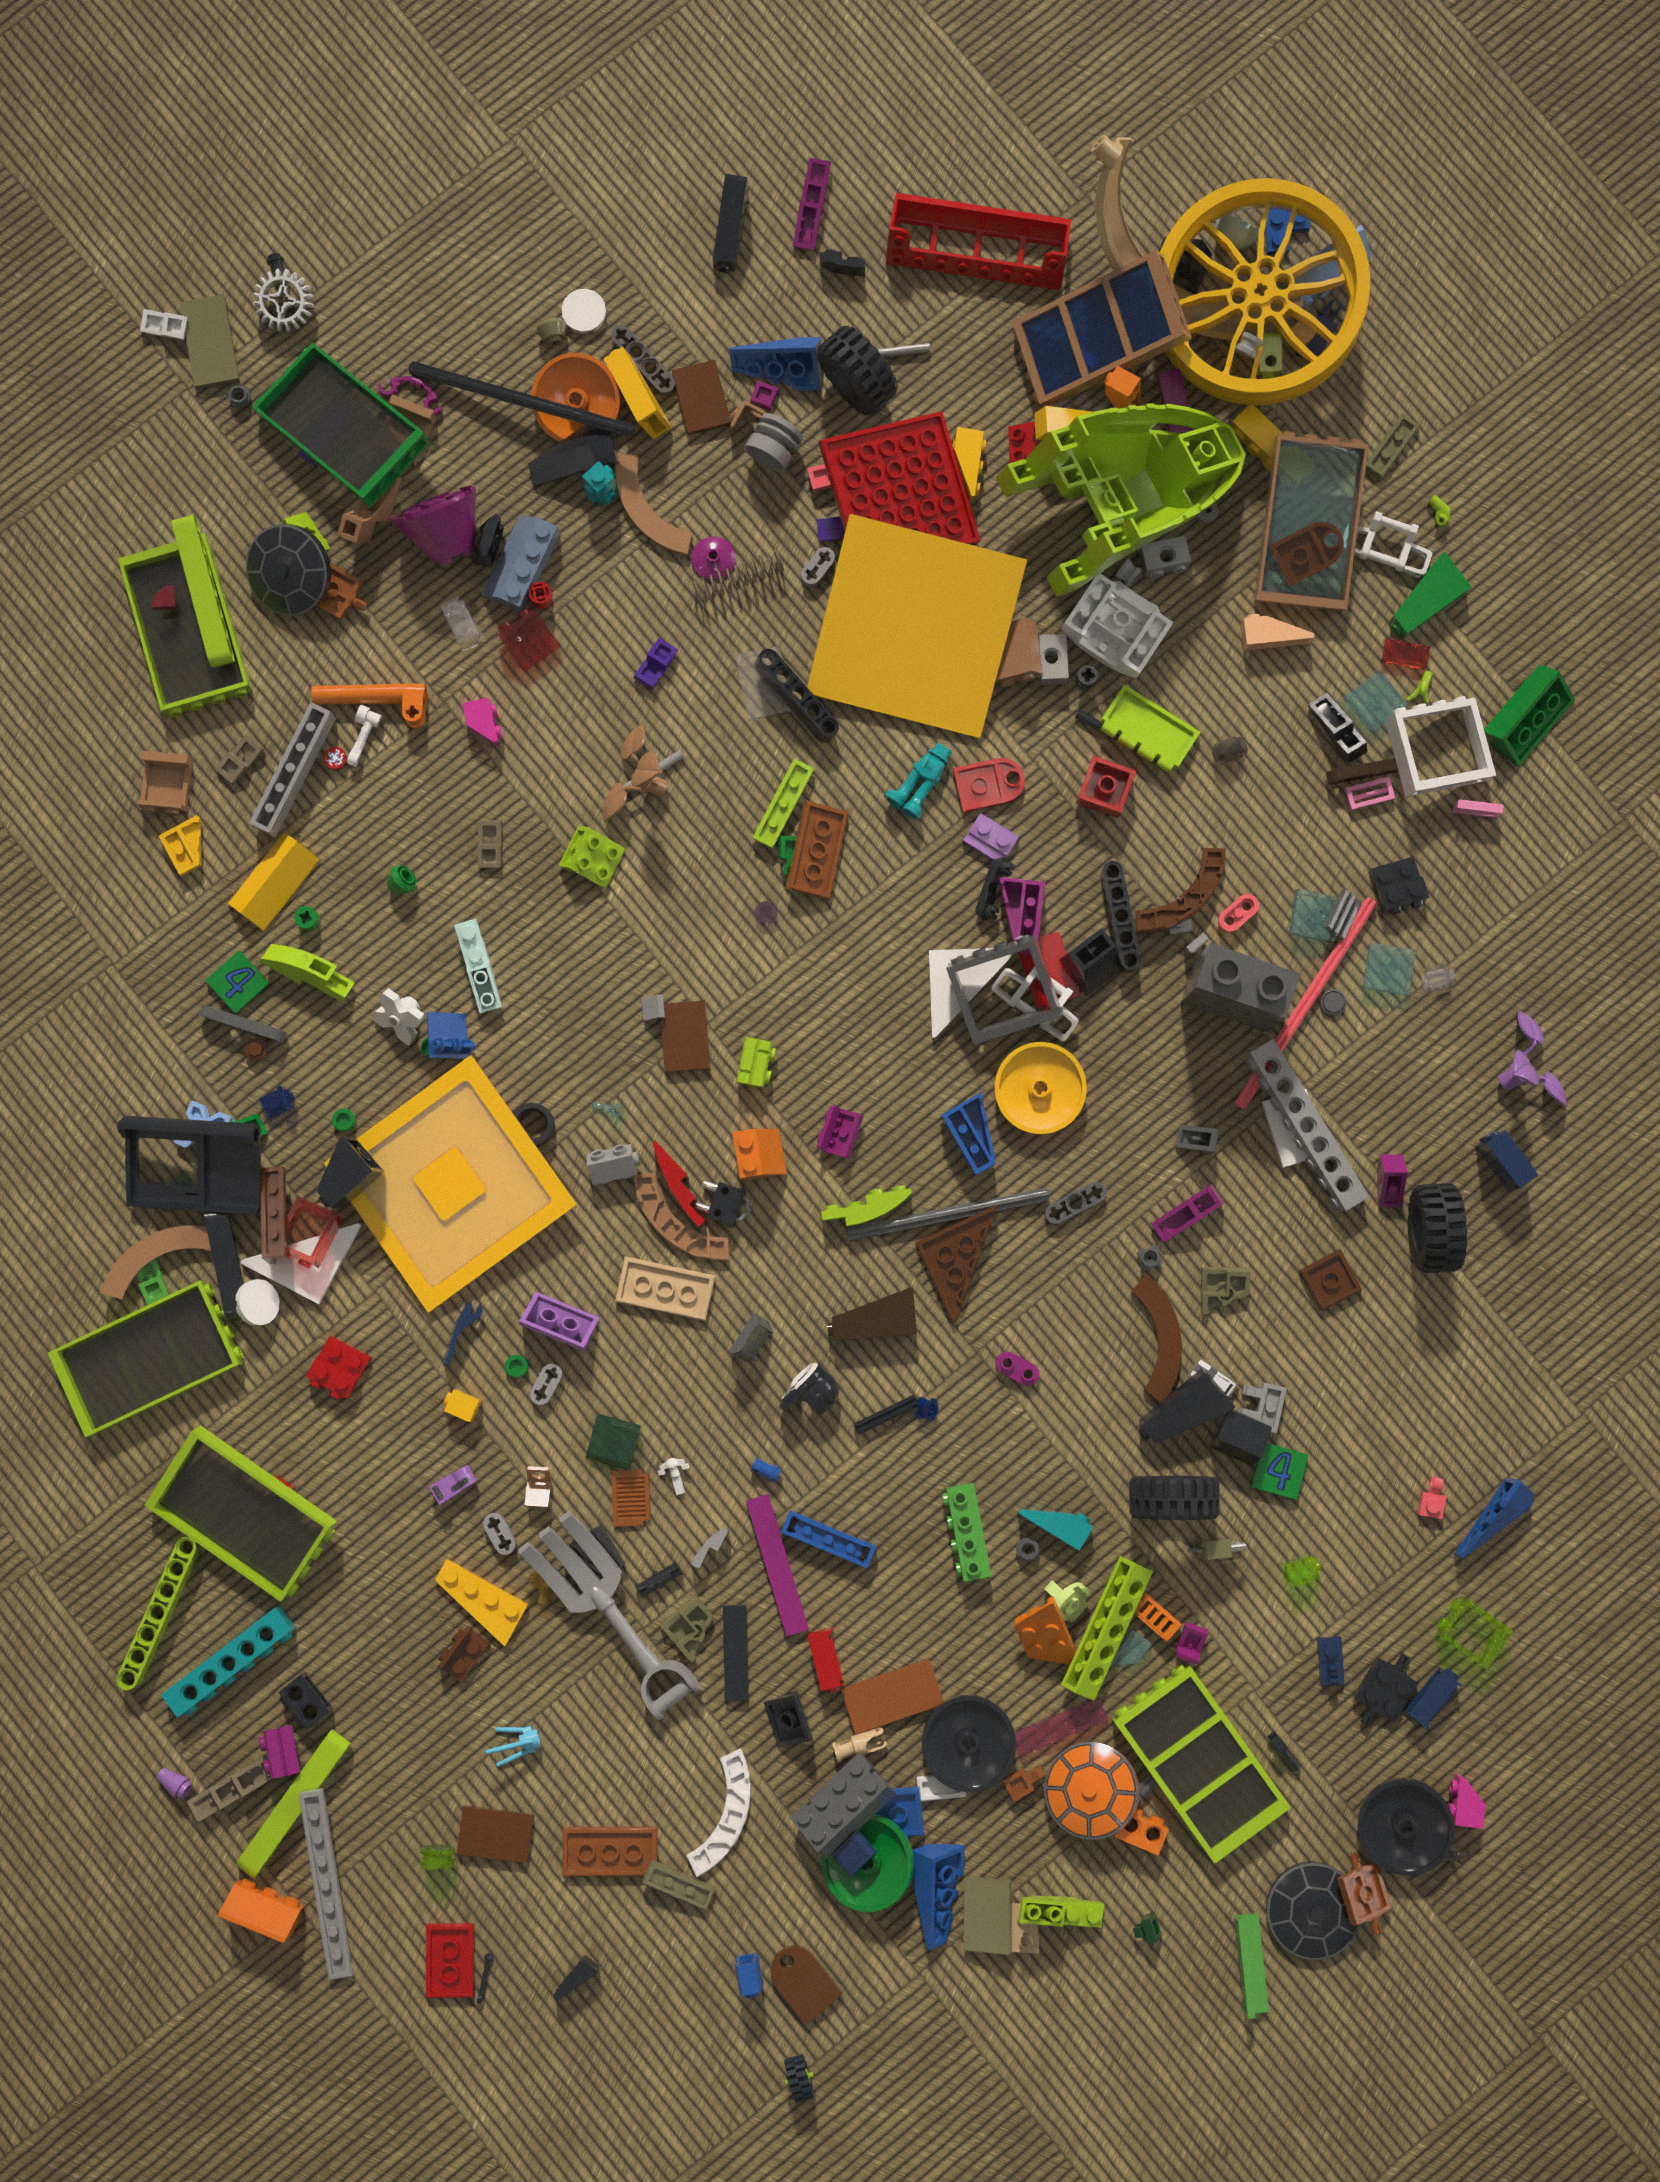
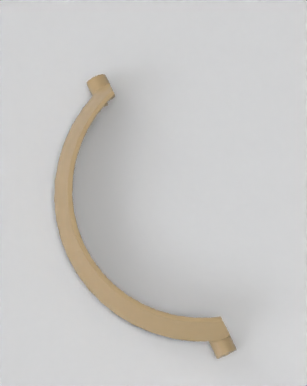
[1091,135,1316,345]

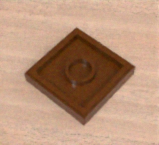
[1299,1249,1362,1311]

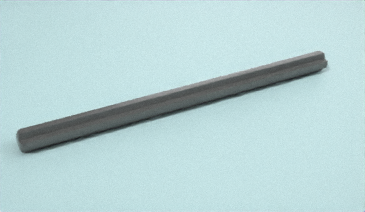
[847,1188,1050,1241]

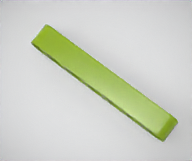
[172,514,235,668]
[116,1536,202,1690]
[235,1729,351,1879]

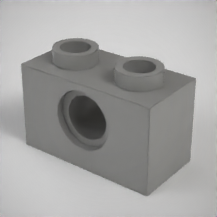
[1139,536,1191,578]
[1035,634,1069,685]

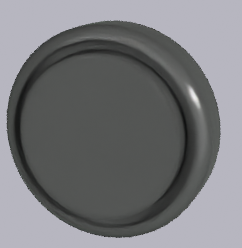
[1319,990,1346,1016]

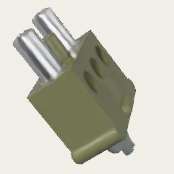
[1187,1537,1247,1561]

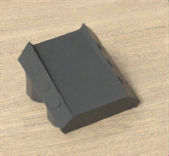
[729,1312,774,1361]

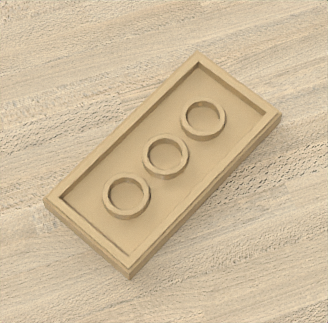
[615,1256,715,1321]

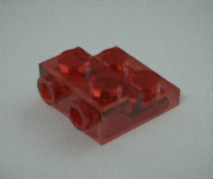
[497,607,561,672]

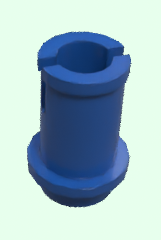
[750,1457,781,1482]

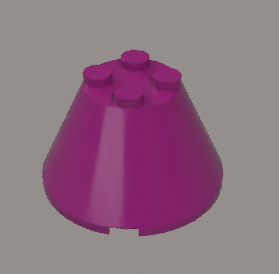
[390,485,476,565]

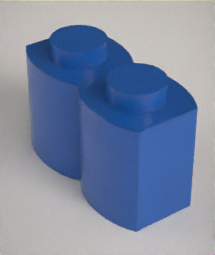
[734,1953,763,1998]

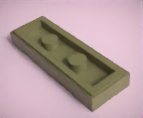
[1366,413,1420,480]
[641,1859,716,1911]

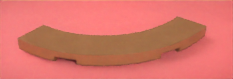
[615,453,692,556]
[633,1173,730,1261]
[100,1225,211,1299]

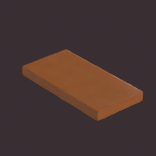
[785,800,848,900]
[841,1658,944,1735]
[562,1826,658,1877]

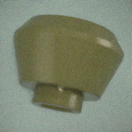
[536,317,566,347]

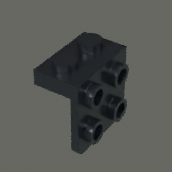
[1159,237,1213,294]

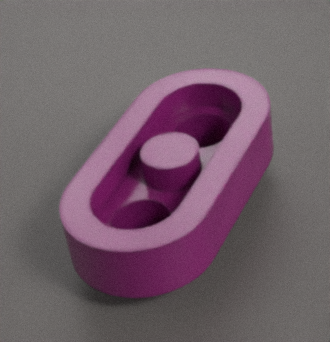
[995,1351,1039,1386]

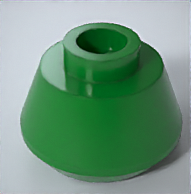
[387,865,417,895]

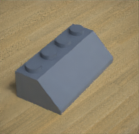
[481,516,560,614]

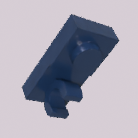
[1316,1636,1345,1686]

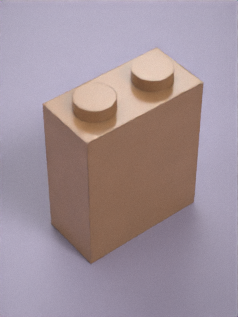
[995,617,1043,687]

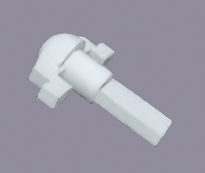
[658,1458,690,1495]

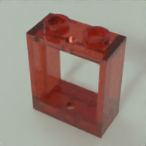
[285,1196,344,1269]

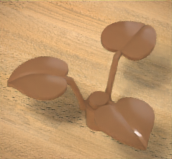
[603,724,668,823]

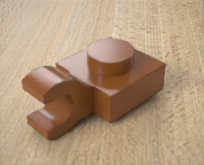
[1002,1765,1045,1802]

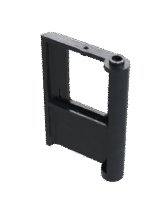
[117,1115,261,1215]

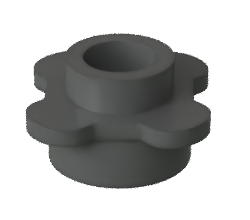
[1137,1245,1163,1271]

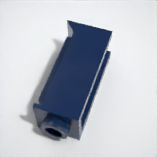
[1404,1667,1462,1731]

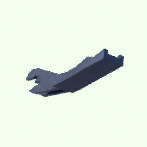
[1295,299,1343,360]
[443,1302,483,1367]

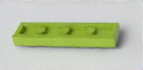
[752,758,814,849]

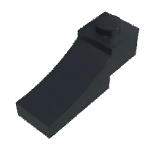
[1308,693,1368,764]

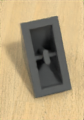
[1175,1125,1219,1155]

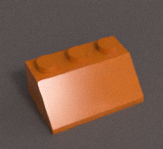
[218,1878,304,1943]

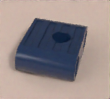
[832,1830,877,1878]

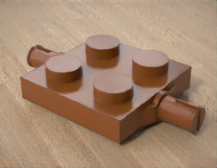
[317,563,368,621]
[1337,1852,1392,1935]

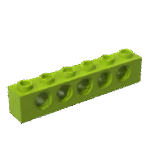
[1061,1556,1153,1701]

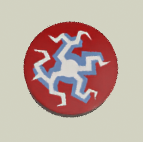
[324,747,348,770]

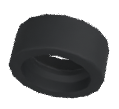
[513,1102,555,1147]

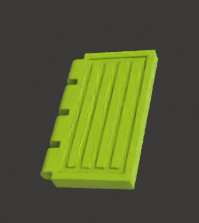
[1100,684,1201,773]

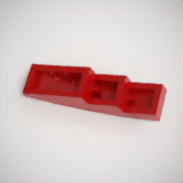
[652,1141,706,1228]

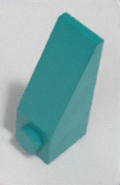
[1018,1509,1094,1551]

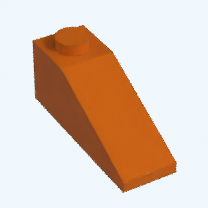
[1104,366,1141,409]

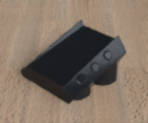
[469,514,504,568]

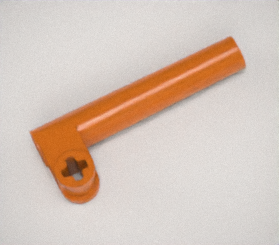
[311,684,427,729]

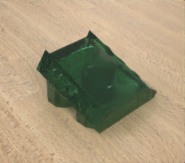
[586,1414,641,1471]

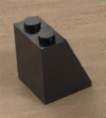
[316,1136,385,1208]

